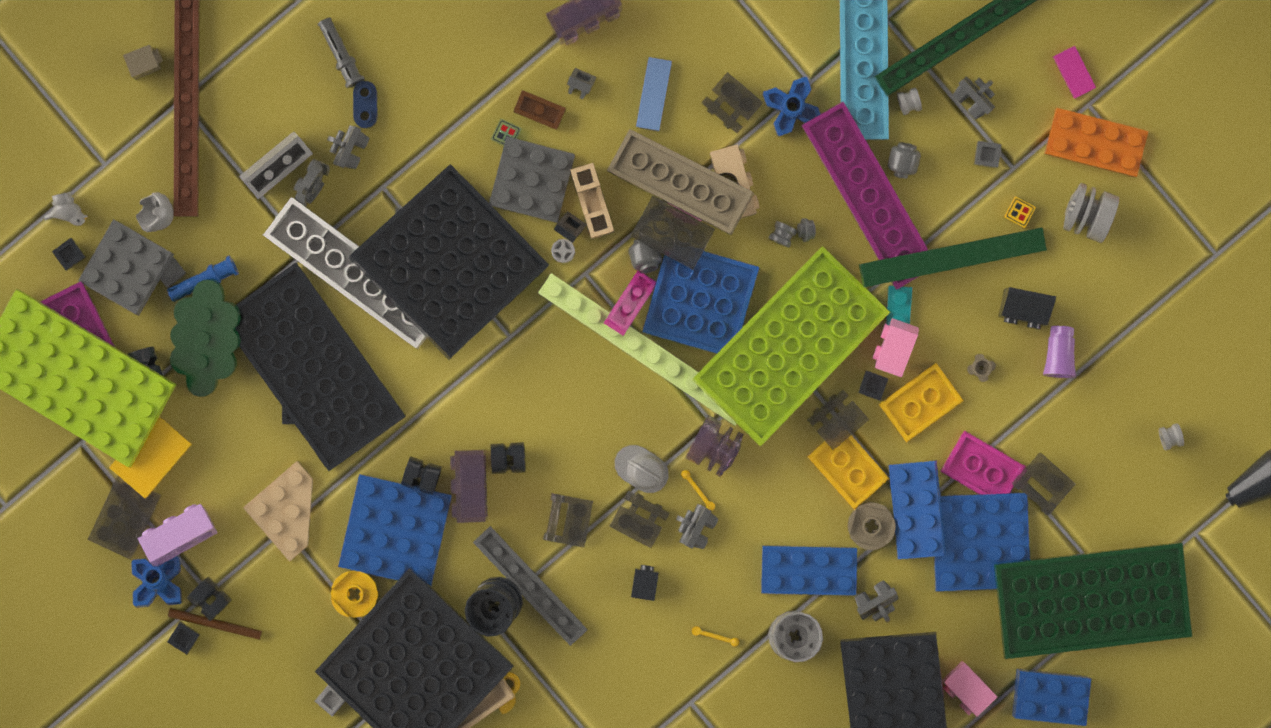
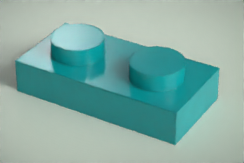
[886,285,913,325]

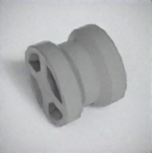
[897,88,922,116]
[551,239,575,264]
[1158,423,1184,451]

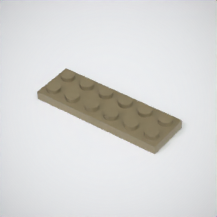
[607,129,754,235]

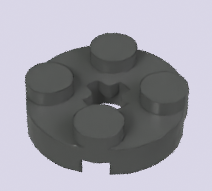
[294,159,330,207]

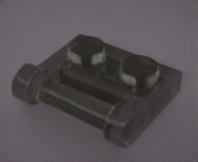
[1012,452,1076,515]
[543,493,593,548]

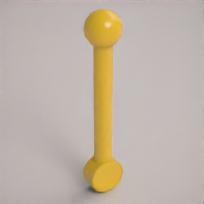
[681,470,715,511]
[692,626,740,647]

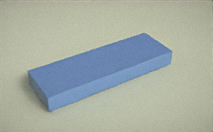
[636,57,672,131]

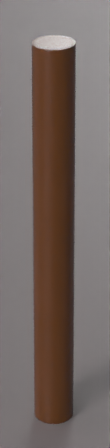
[168,608,262,640]

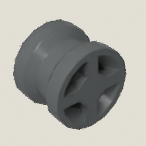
[769,221,797,248]

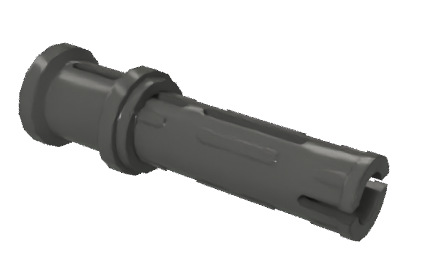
[318,17,365,89]

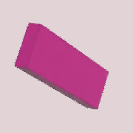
[604,271,656,336]

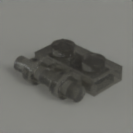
[701,72,763,133]
[807,390,869,450]
[610,491,670,548]

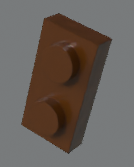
[513,90,566,130]

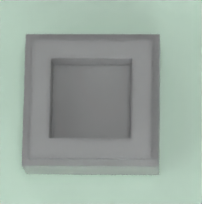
[315,685,345,716]

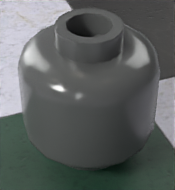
[888,142,921,179]
[628,237,662,274]

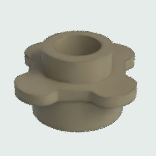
[967,354,996,382]

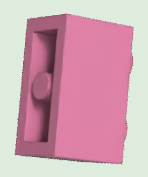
[872,318,919,377]
[942,661,997,717]

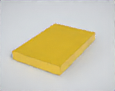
[878,363,964,443]
[109,416,192,498]
[807,425,890,510]

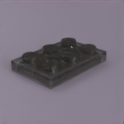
[631,196,715,270]
[88,475,162,560]

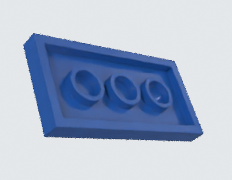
[889,460,946,559]
[761,546,857,595]

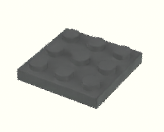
[489,136,575,223]
[78,219,174,316]

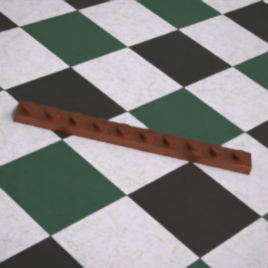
[173,0,200,217]

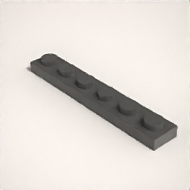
[473,526,588,646]

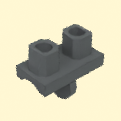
[952,76,995,120]
[327,125,370,169]
[676,504,718,549]
[854,580,899,623]

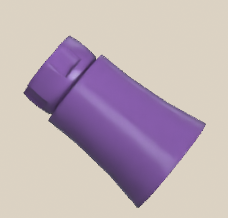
[1043,326,1076,378]

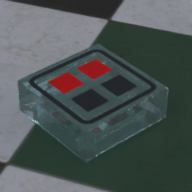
[490,118,522,146]

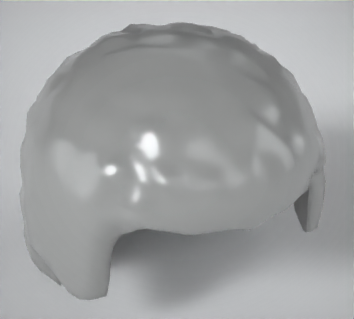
[136,192,174,232]

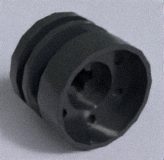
[465,576,523,636]

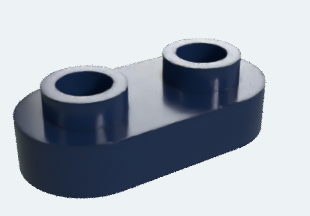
[353,81,378,129]

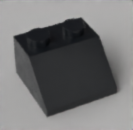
[998,287,1057,330]

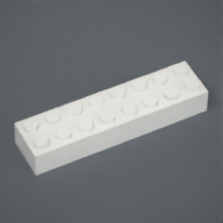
[263,197,427,349]

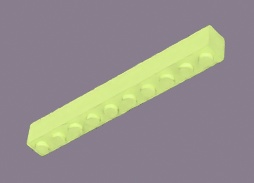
[538,273,737,426]

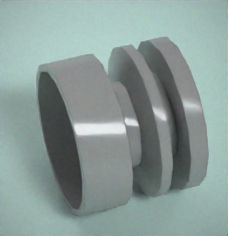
[1063,183,1120,243]
[768,611,823,662]

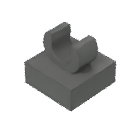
[567,68,597,99]

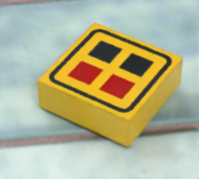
[1003,196,1036,228]

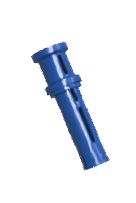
[167,255,239,302]

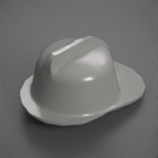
[615,445,668,493]

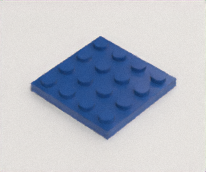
[642,241,759,354]
[338,474,452,586]
[934,493,1030,591]

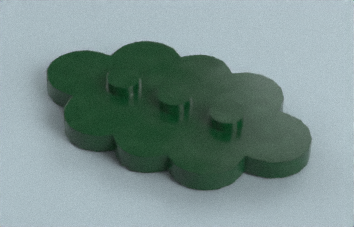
[170,279,241,397]

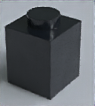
[631,565,659,601]

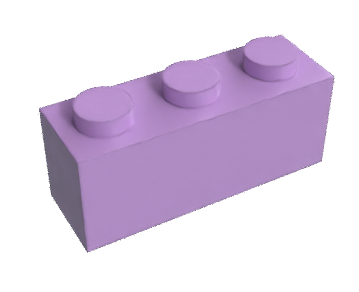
[137,504,218,567]

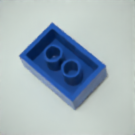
[1012,669,1091,726]

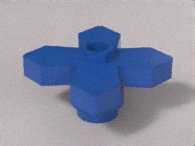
[762,77,820,137]
[131,556,182,608]

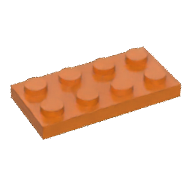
[1044,108,1149,178]

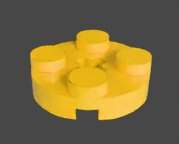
[331,570,379,618]

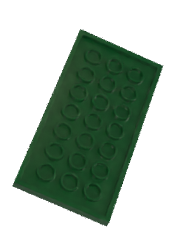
[994,542,1192,659]

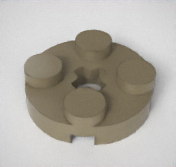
[847,502,896,550]

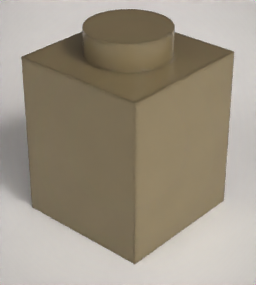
[123,45,163,80]

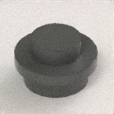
[797,218,816,242]

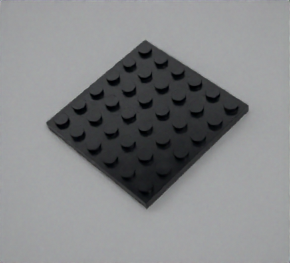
[349,164,549,360]
[315,568,514,728]

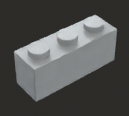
[239,131,313,199]

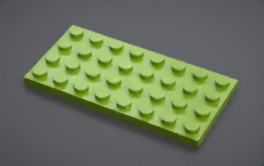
[692,246,890,446]
[0,289,177,467]

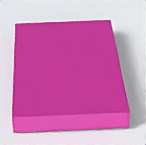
[940,431,1026,495]

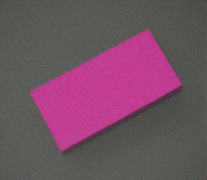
[1053,46,1096,99]

